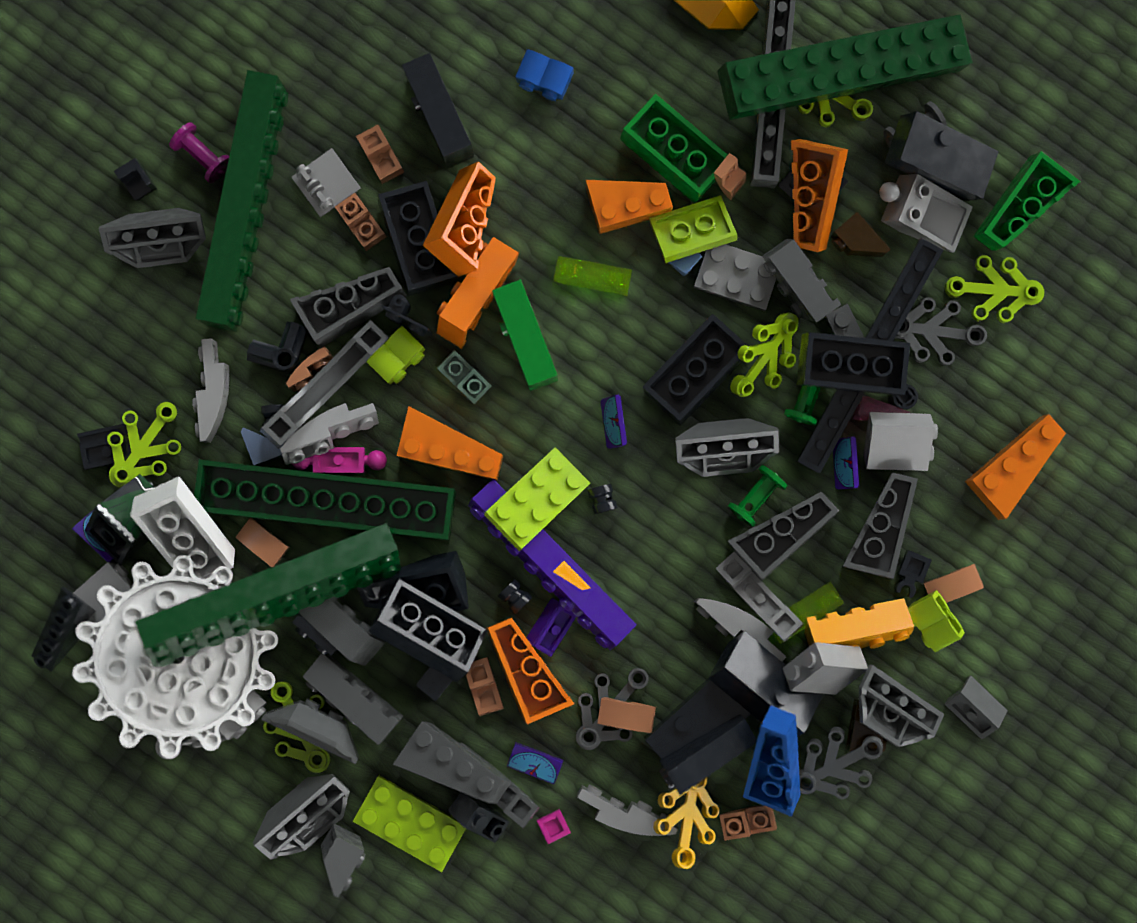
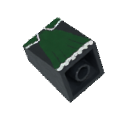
[85,474,155,566]

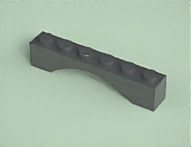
[260,320,388,449]

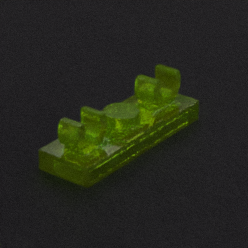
[554,256,632,295]
[768,582,844,644]

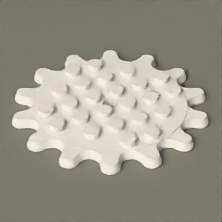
[73,555,278,758]

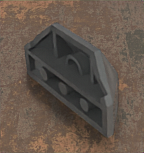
[99,208,206,268]
[676,418,779,477]
[859,665,944,747]
[261,699,359,764]
[253,774,350,860]

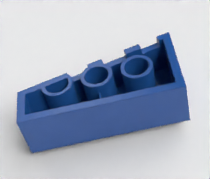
[743,706,801,816]

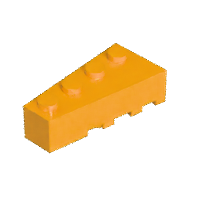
[804,598,914,648]

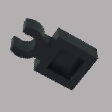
[895,550,932,598]

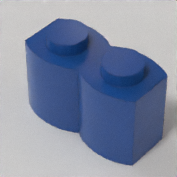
[516,49,574,101]

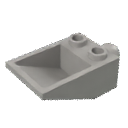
[879,174,972,253]

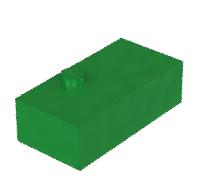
[620,93,728,203]
[492,279,558,391]

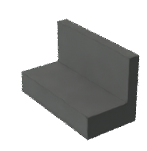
[945,675,1008,739]

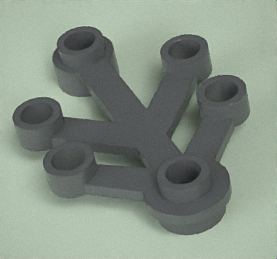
[895,297,987,366]
[576,668,649,750]
[799,727,883,799]

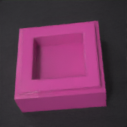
[537,809,571,844]

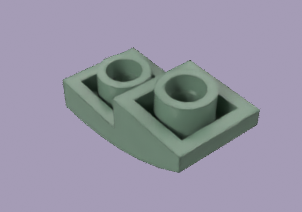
[437,350,491,404]

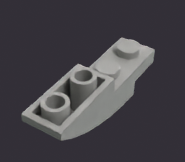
[193,339,230,443]
[280,403,379,465]
[694,598,786,661]
[577,784,678,836]

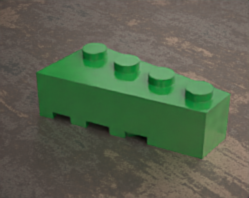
[973,151,1081,251]

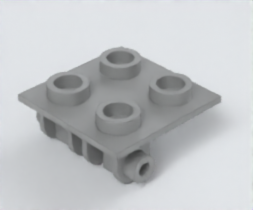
[292,148,361,217]

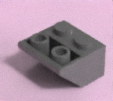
[321,823,365,897]

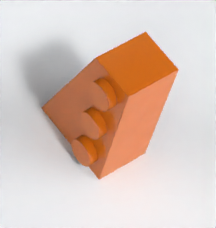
[585,180,673,234]

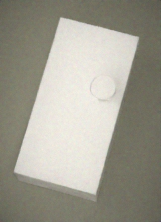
[131,476,235,579]

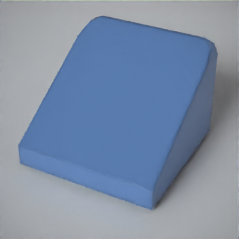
[668,253,702,276]

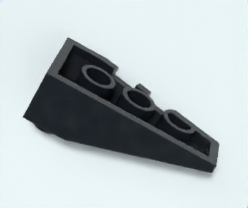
[357,551,469,611]

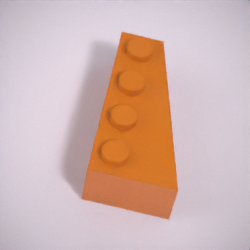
[965,414,1066,520]

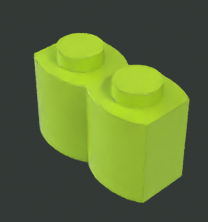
[367,326,425,384]
[908,590,965,652]

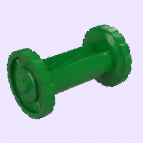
[784,386,820,426]
[727,465,788,527]

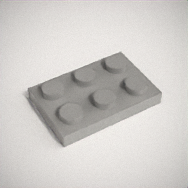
[694,244,776,312]

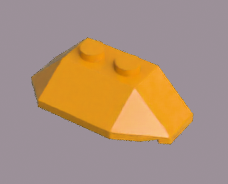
[674,0,759,30]

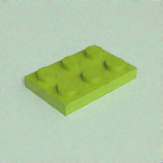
[649,195,737,263]

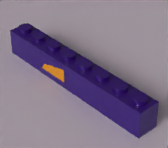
[468,479,637,650]

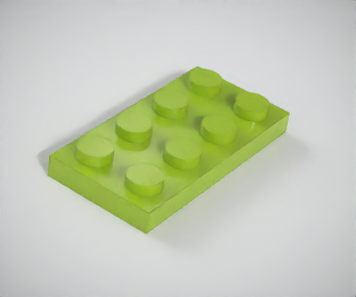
[484,447,590,551]
[353,775,466,872]

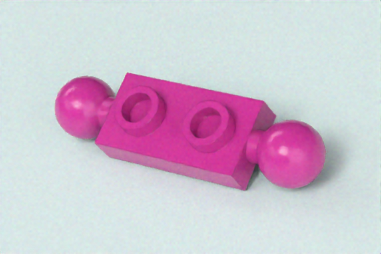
[291,447,387,473]

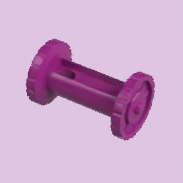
[169,122,229,183]

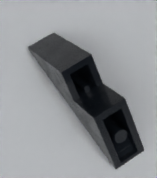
[31,587,96,672]

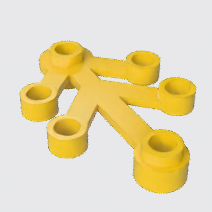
[653,777,719,869]

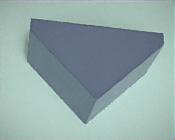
[241,428,283,466]

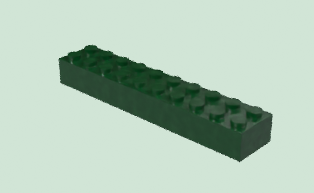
[717,14,973,120]
[196,70,288,332]
[194,460,456,540]
[134,524,401,667]

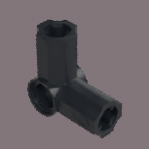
[247,321,308,374]

